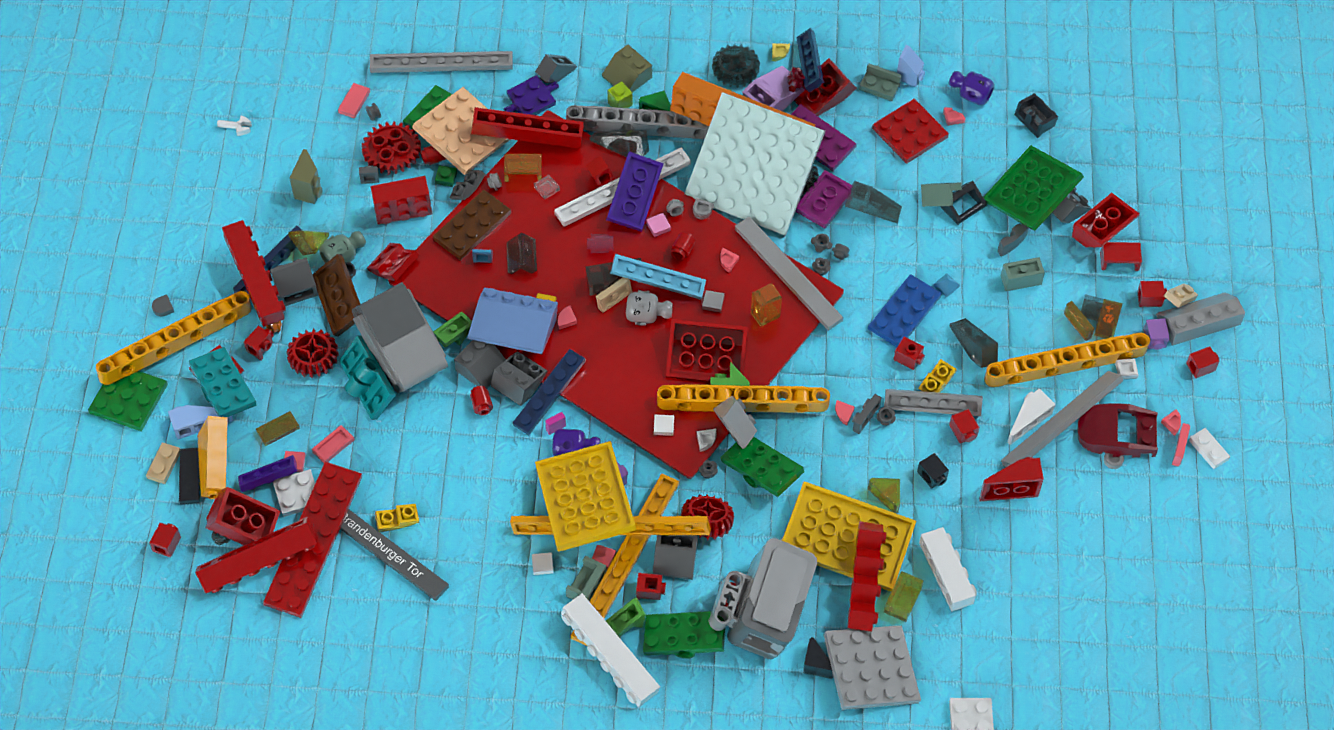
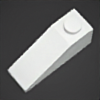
[1007,388,1055,445]

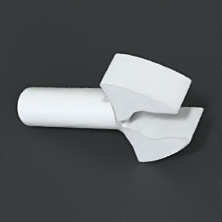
[217,116,252,136]

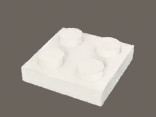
[273,469,315,517]
[949,698,994,730]

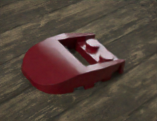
[1078,403,1158,458]

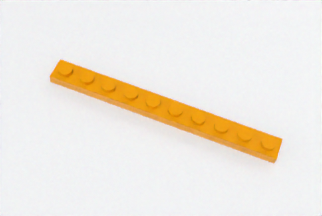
[571,473,679,646]
[510,515,710,535]

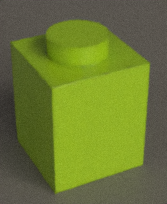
[607,81,633,108]

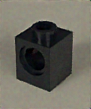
[917,453,949,489]

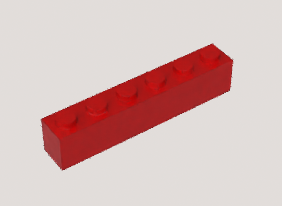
[471,107,584,149]
[222,220,286,327]
[195,517,318,593]

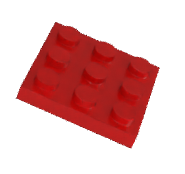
[872,98,949,164]

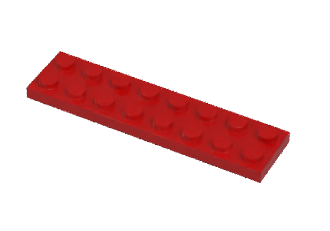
[263,461,363,618]

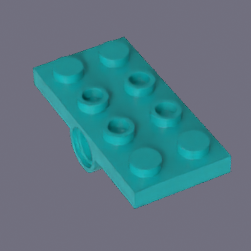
[339,336,396,420]
[189,347,257,417]

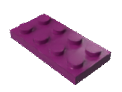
[791,104,856,171]

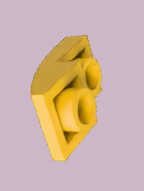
[918,359,957,393]
[375,504,419,532]

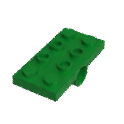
[720,436,805,497]
[643,611,725,658]

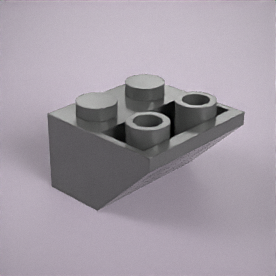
[1052,187,1092,223]
[270,258,318,306]
[491,351,547,406]
[653,535,698,580]

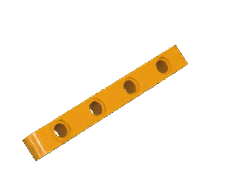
[96,291,251,385]
[984,333,1150,387]
[657,385,830,413]

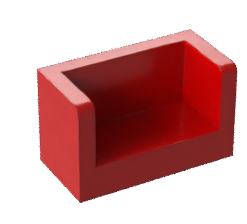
[1100,242,1142,271]

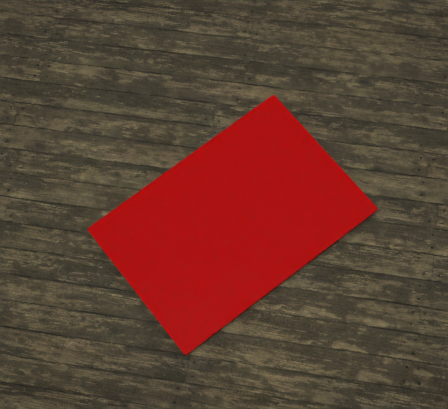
[388,110,844,479]

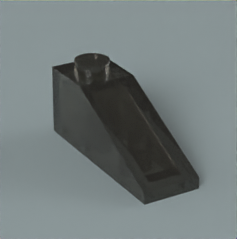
[590,130,649,157]
[845,181,902,223]
[585,258,642,295]
[950,318,998,368]

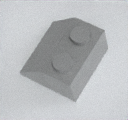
[713,396,757,449]

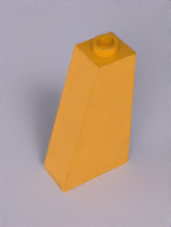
[197,416,227,499]

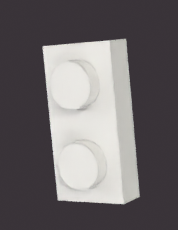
[1189,428,1230,469]

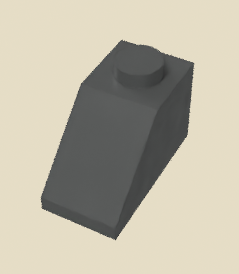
[535,54,577,83]

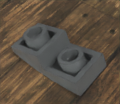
[450,170,485,200]
[997,224,1029,257]

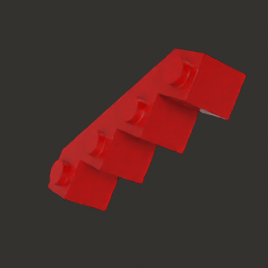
[848,521,887,632]

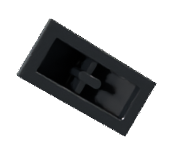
[803,637,834,679]

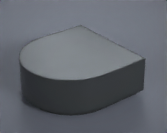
[152,294,174,316]

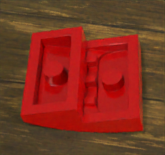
[367,243,419,281]

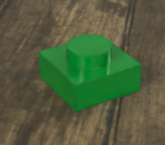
[435,165,457,187]

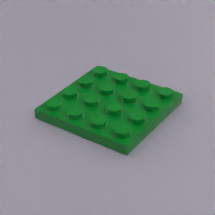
[983,145,1084,231]

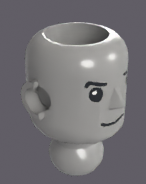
[626,290,673,326]

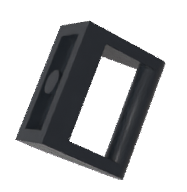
[940,181,987,224]

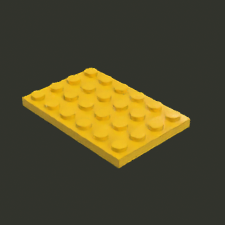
[535,441,636,552]
[782,481,916,592]

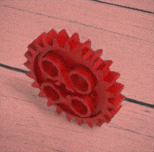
[362,121,421,174]

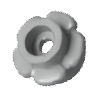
[487,173,502,191]
[666,199,684,216]

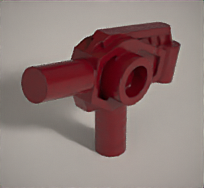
[787,67,814,93]

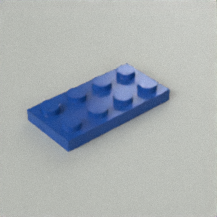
[868,274,942,347]

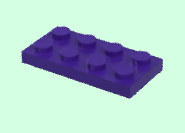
[606,152,664,232]

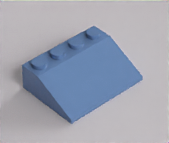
[468,287,558,354]

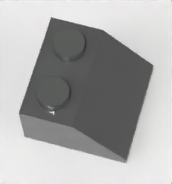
[454,340,506,389]

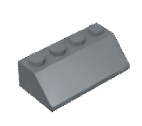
[1156,293,1245,346]

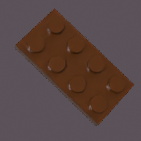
[433,190,511,260]
[312,254,360,337]

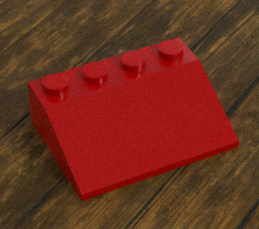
[666,319,748,381]

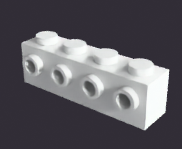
[919,527,977,612]

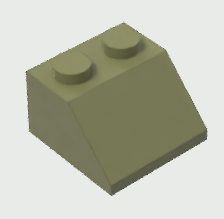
[602,44,652,93]
[290,149,323,204]

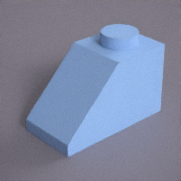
[897,45,925,87]

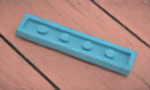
[610,254,706,299]

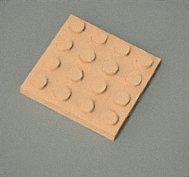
[412,87,510,175]

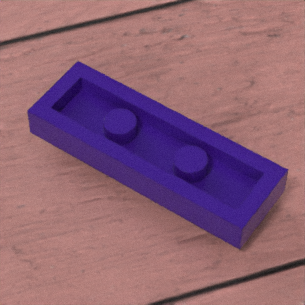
[238,455,297,492]

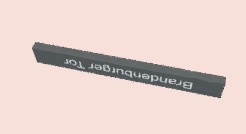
[340,509,449,601]

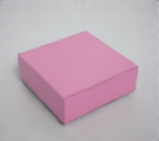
[646,213,671,237]

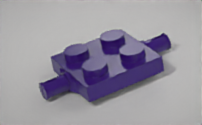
[503,75,559,115]

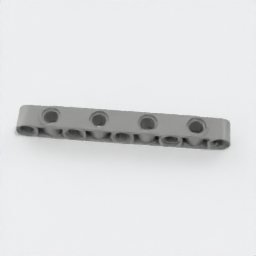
[566,105,709,139]

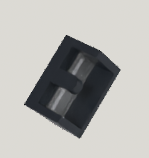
[1014,93,1058,138]

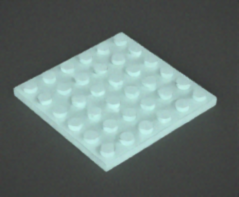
[685,92,825,235]

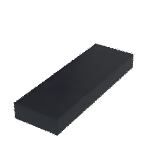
[179,448,200,504]

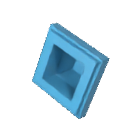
[933,274,960,297]

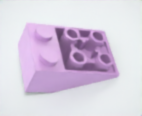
[742,66,805,111]

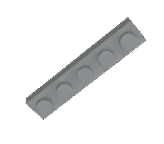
[884,389,983,416]

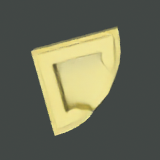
[772,43,790,61]

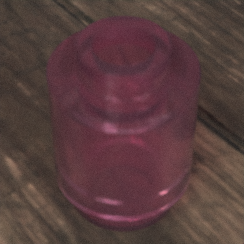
[587,234,613,253]

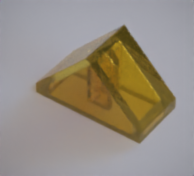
[288,231,329,255]
[868,478,900,514]

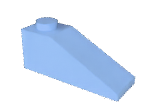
[168,405,234,440]

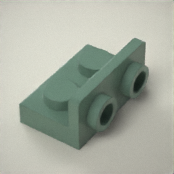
[859,64,901,101]

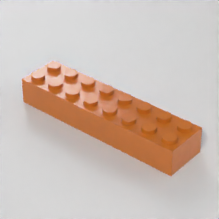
[671,72,816,127]

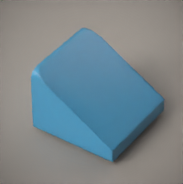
[472,249,493,263]

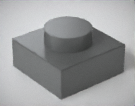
[359,166,379,184]

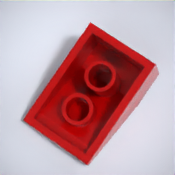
[794,58,857,116]
[979,457,1044,502]

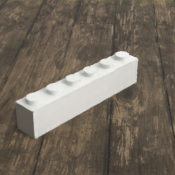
[561,593,660,708]

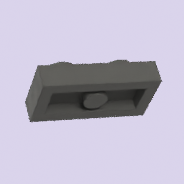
[852,394,881,434]

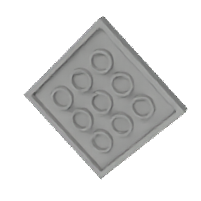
[823,625,921,710]

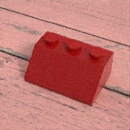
[1072,193,1140,247]

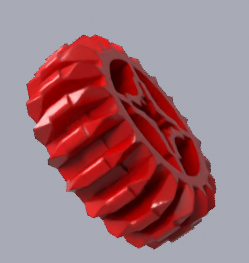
[286,328,339,378]
[680,494,734,540]

